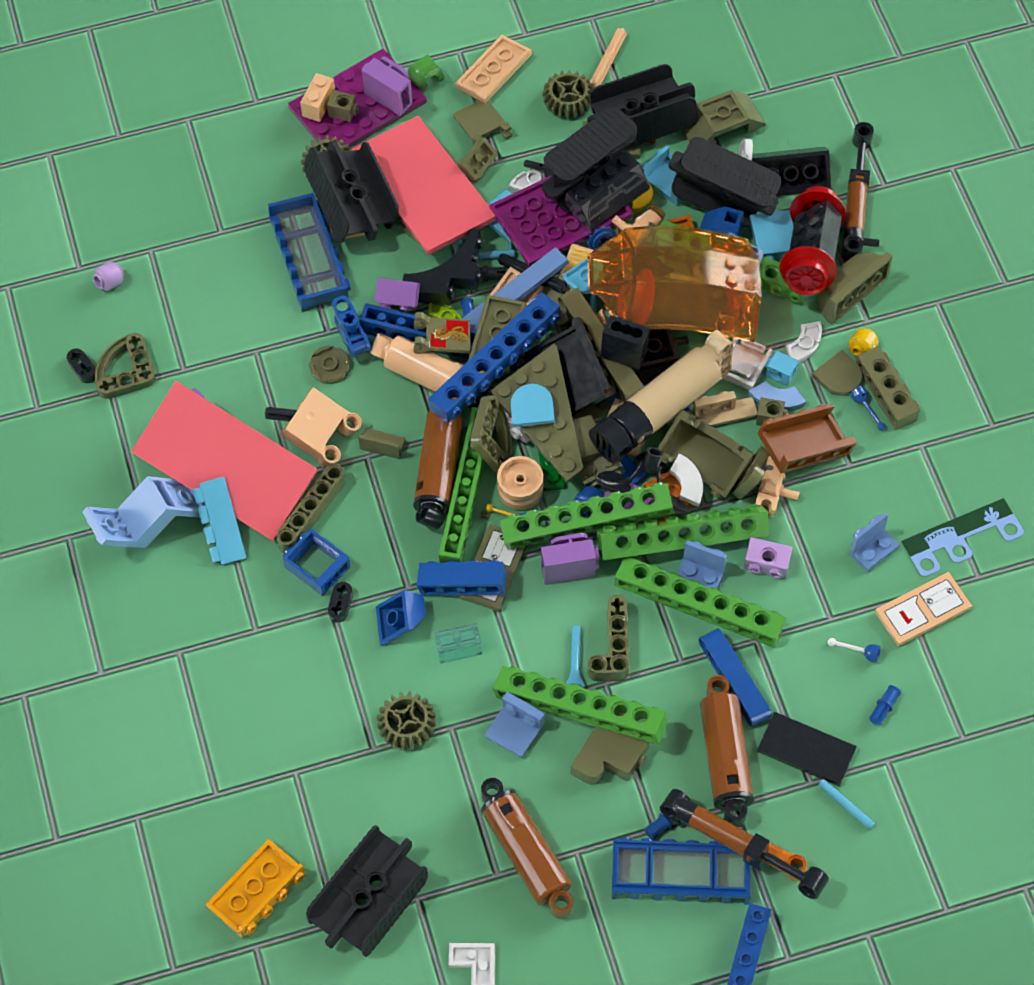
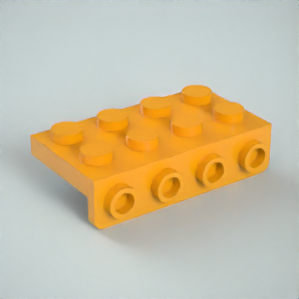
[205,839,306,939]

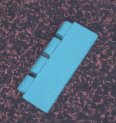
[193,477,247,565]

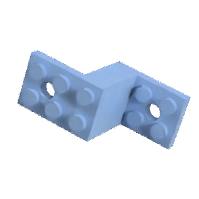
[82,476,205,548]

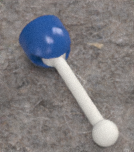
[828,638,881,663]

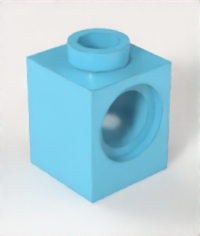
[765,350,799,386]

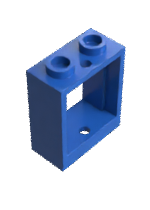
[283,529,351,596]

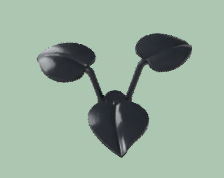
[595,447,690,516]

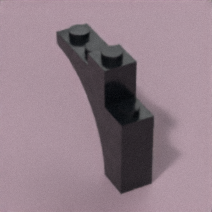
[402,228,484,305]

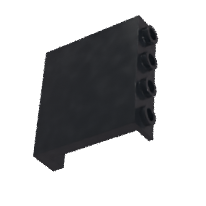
[516,317,617,416]

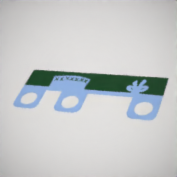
[901,498,1024,576]

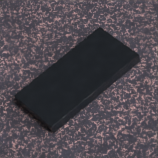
[757,711,857,787]

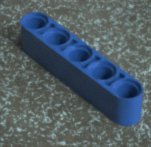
[698,628,772,726]

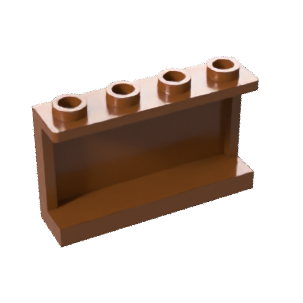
[757,404,857,473]

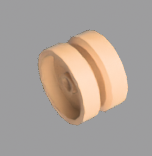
[497,456,544,511]

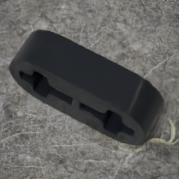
[67,348,96,384]
[328,582,353,623]

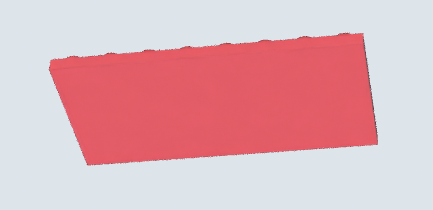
[351,116,496,255]
[131,381,319,541]

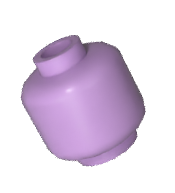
[93,262,124,291]

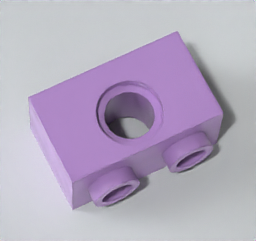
[744,537,793,579]

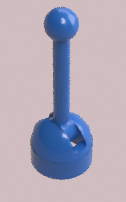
[850,386,886,431]

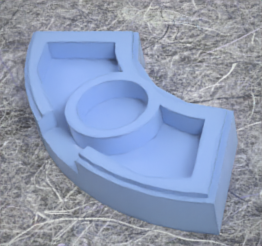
[748,381,806,410]

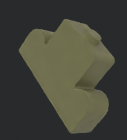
[571,699,649,785]

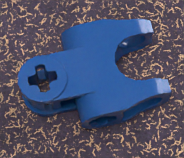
[332,295,371,358]

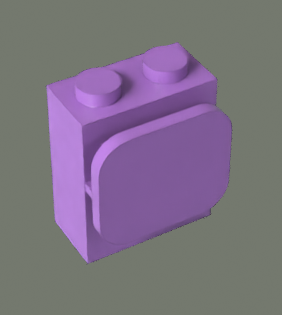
[362,56,412,116]
[541,533,599,585]

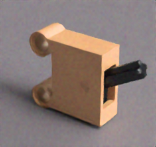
[265,387,362,468]

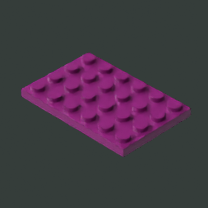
[288,48,427,148]
[489,175,633,267]

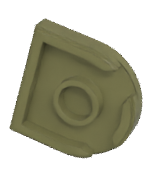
[812,350,862,395]

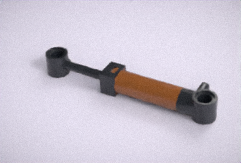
[841,122,880,261]
[659,789,829,900]

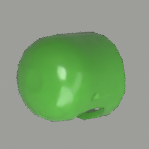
[408,54,445,89]

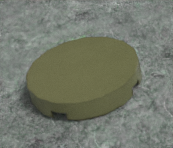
[309,346,350,384]

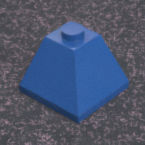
[376,590,426,646]

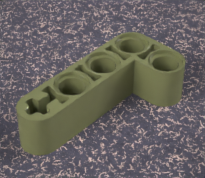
[587,595,629,682]

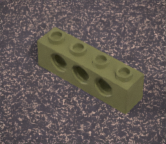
[856,346,920,430]

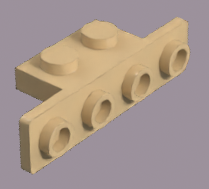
[673,391,758,426]

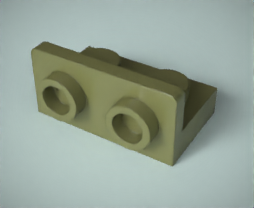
[458,137,498,182]
[580,455,625,488]

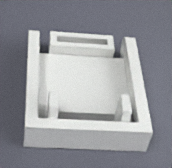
[723,334,773,390]

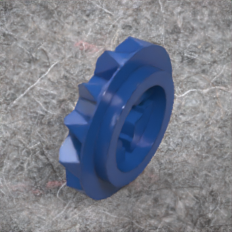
[586,226,616,255]

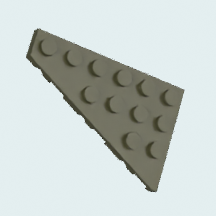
[490,343,584,484]

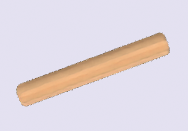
[590,28,627,87]

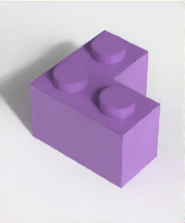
[374,278,420,311]

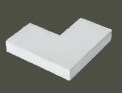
[448,943,495,985]

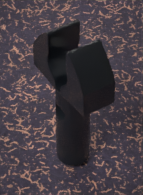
[524,160,552,179]

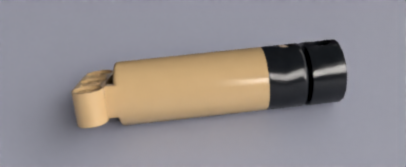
[589,330,733,463]

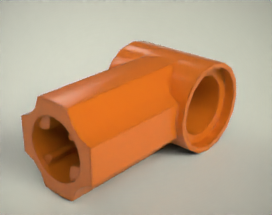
[761,843,807,881]

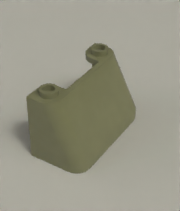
[657,410,756,499]

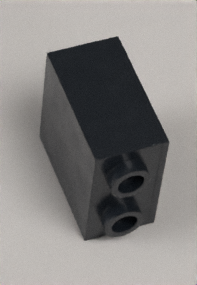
[600,315,650,369]

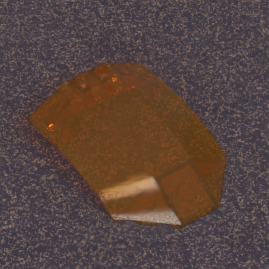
[588,226,762,342]

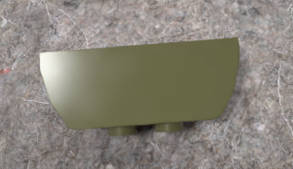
[816,252,893,325]

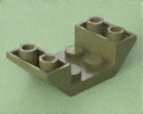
[682,90,766,143]

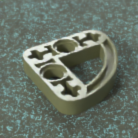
[95,333,156,399]
[470,395,512,473]

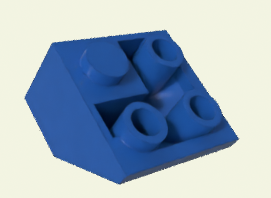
[698,207,744,242]

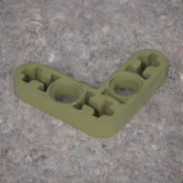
[731,446,769,499]

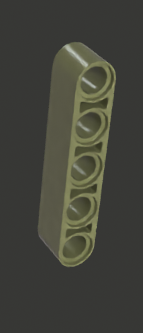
[277,464,345,553]

